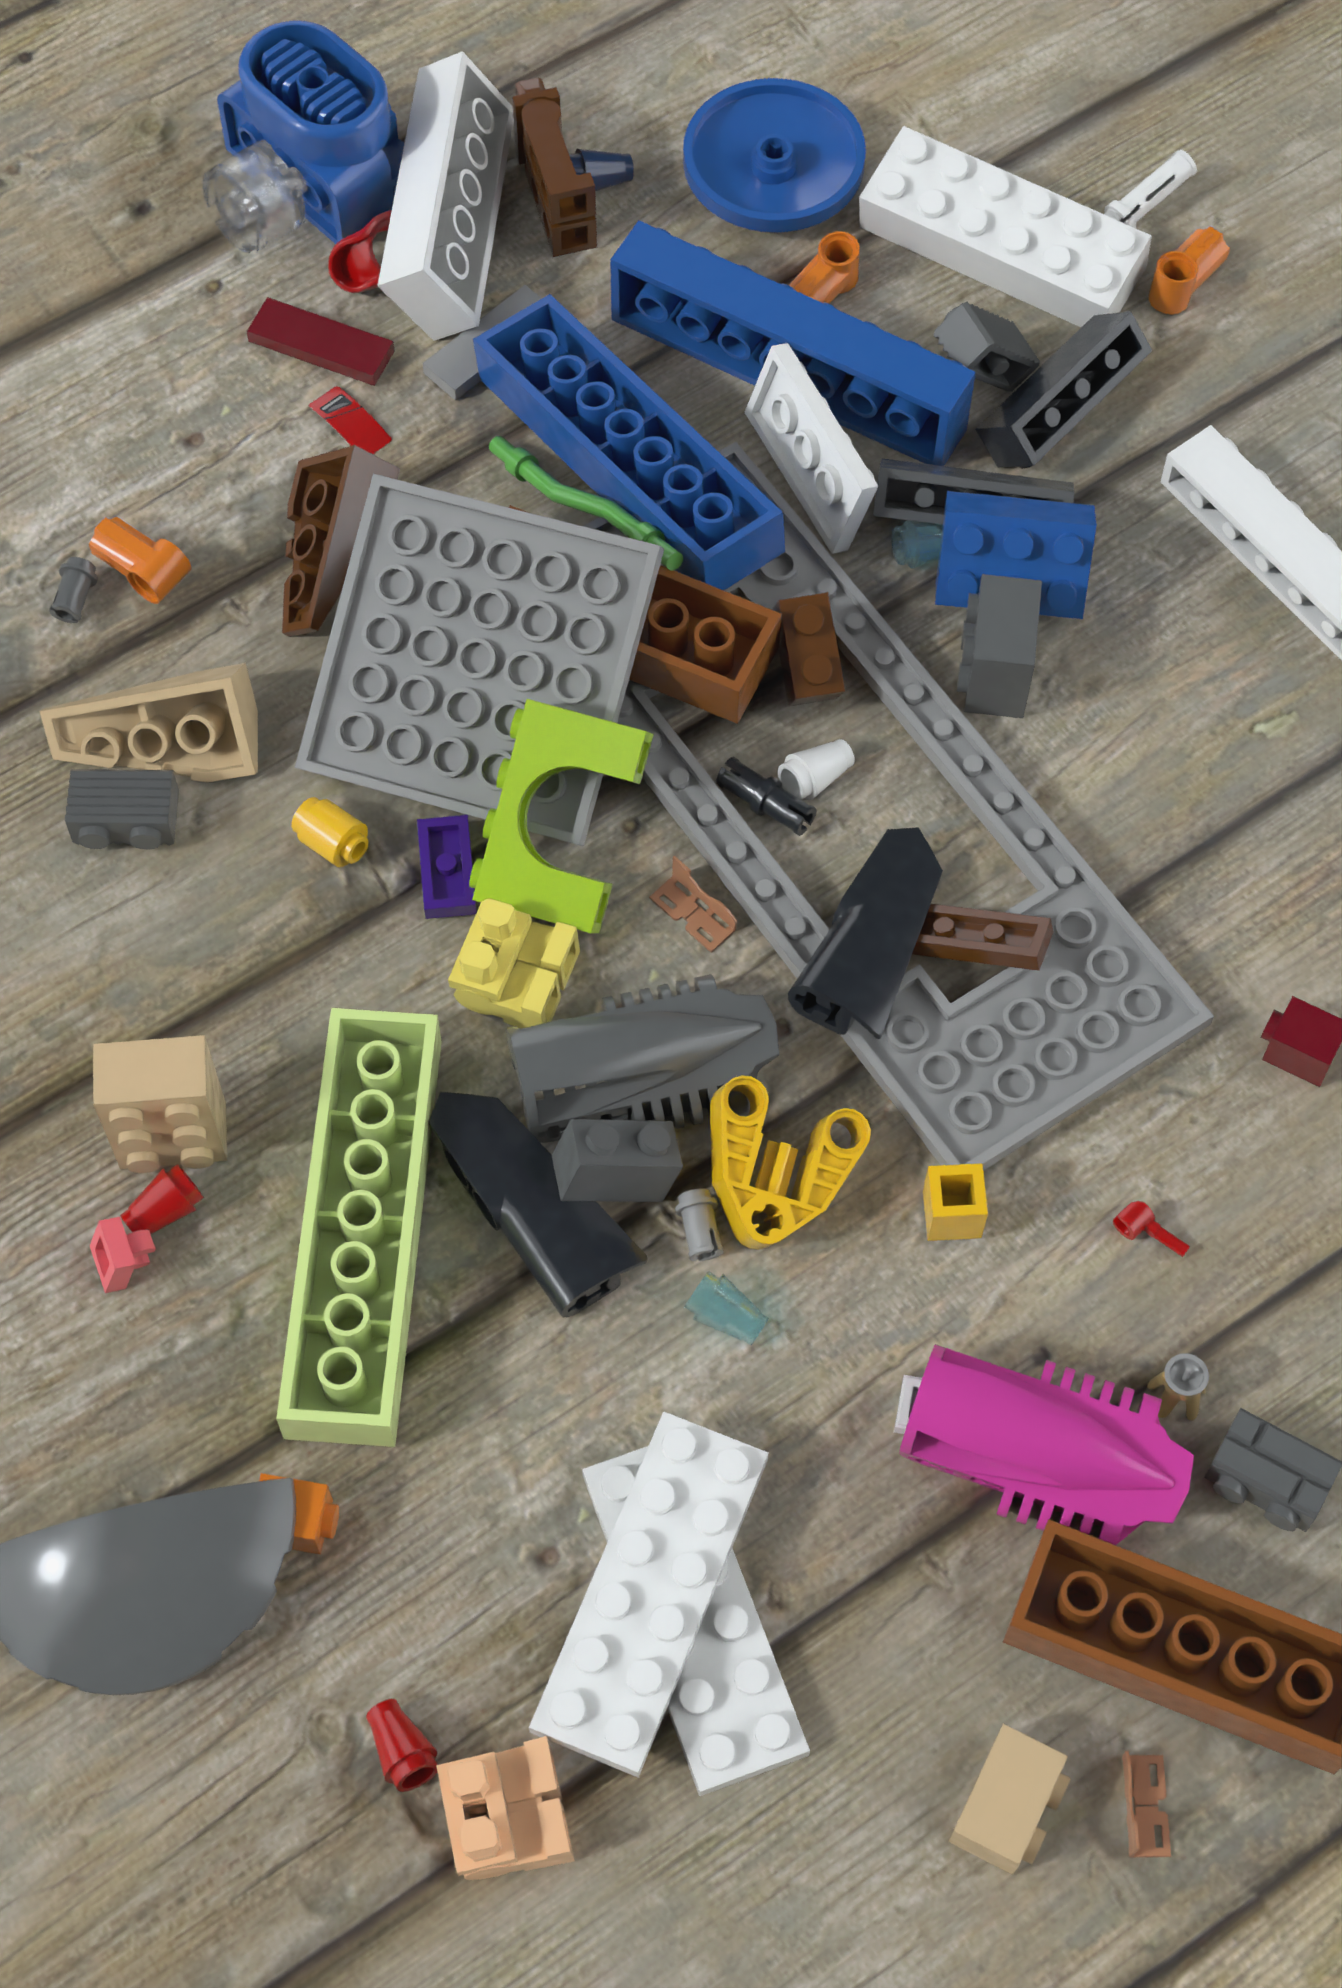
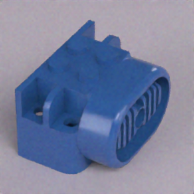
[217,20,405,244]

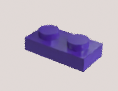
[417,815,477,919]

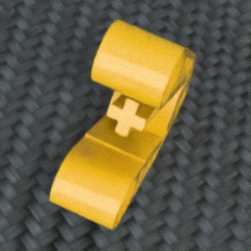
[710,1075,871,1250]

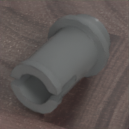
[49,557,98,623]

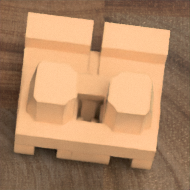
[436,1736,575,1880]

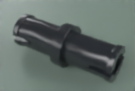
[716,757,817,836]

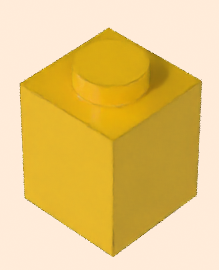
[923,1163,988,1241]

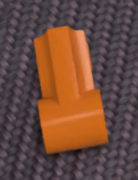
[1148,226,1230,315]
[789,231,860,304]
[89,517,191,604]

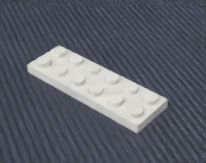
[529,1411,769,1778]
[582,1446,810,1796]

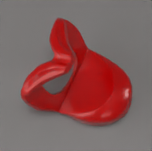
[328,210,392,293]

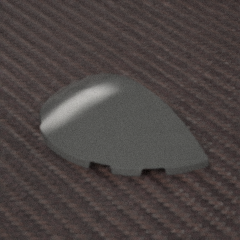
[0,1478,296,1695]

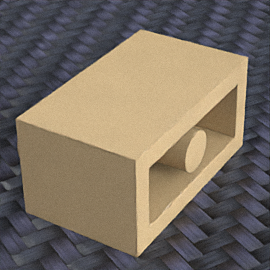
[948,1724,1071,1875]

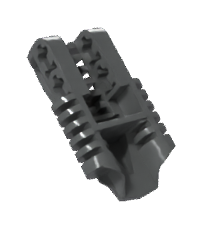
[506,974,779,1143]

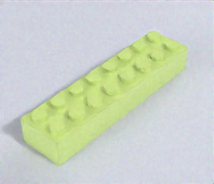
[276,1008,442,1447]

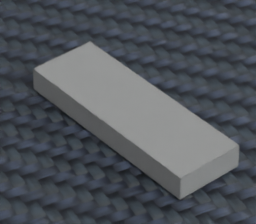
[423,285,542,401]

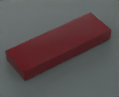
[246,297,395,386]

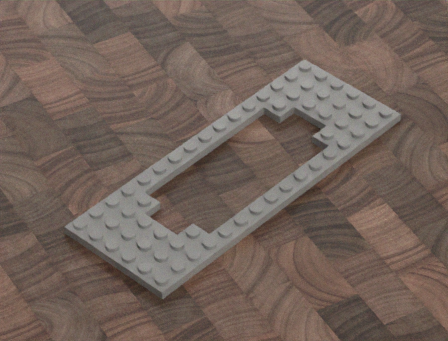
[584,442,1214,1171]

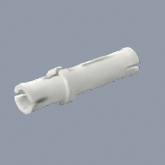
[1104,150,1197,228]

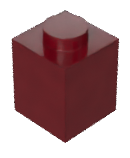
[1260,996,1342,1087]

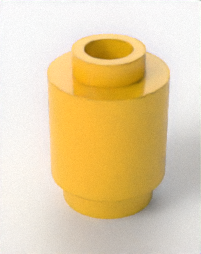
[291,797,369,867]

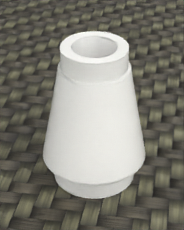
[778,739,855,800]

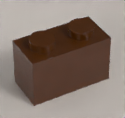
[772,592,845,707]

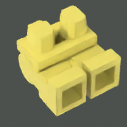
[448,898,580,1029]

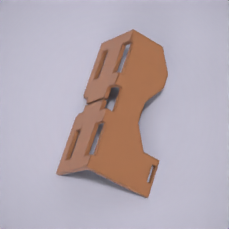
[649,856,737,953]
[1122,1751,1171,1857]

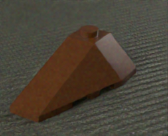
[282,445,400,637]

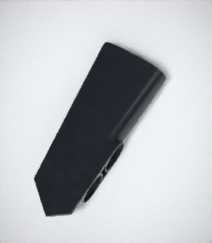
[788,827,943,1039]
[429,1092,648,1318]

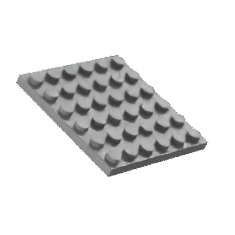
[295,474,664,846]

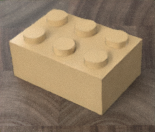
[93,1035,228,1173]

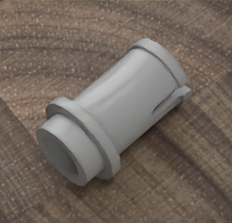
[675,1188,724,1261]

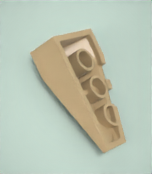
[39,663,258,783]

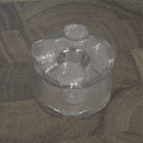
[202,140,307,253]

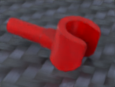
[1113,1201,1190,1257]

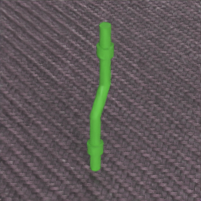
[489,436,683,571]

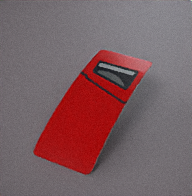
[309,386,392,454]

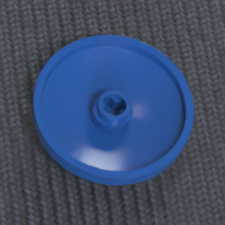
[683,78,866,233]

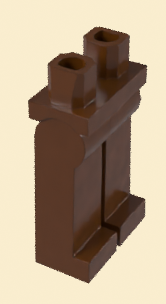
[512,77,597,257]

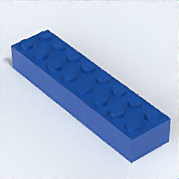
[610,220,976,466]
[473,294,786,590]

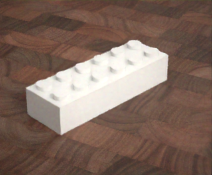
[378,51,514,341]
[859,126,1151,327]

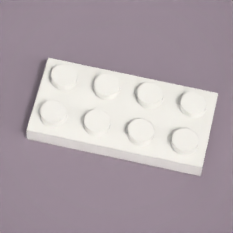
[744,343,878,554]

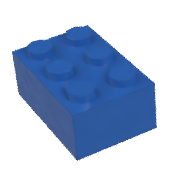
[935,491,1097,619]

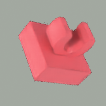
[89,1216,155,1293]

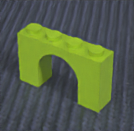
[469,699,654,934]

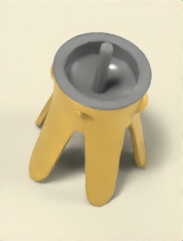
[1148,1353,1209,1421]

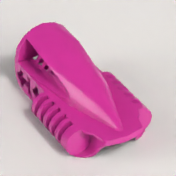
[899,1344,1194,1546]

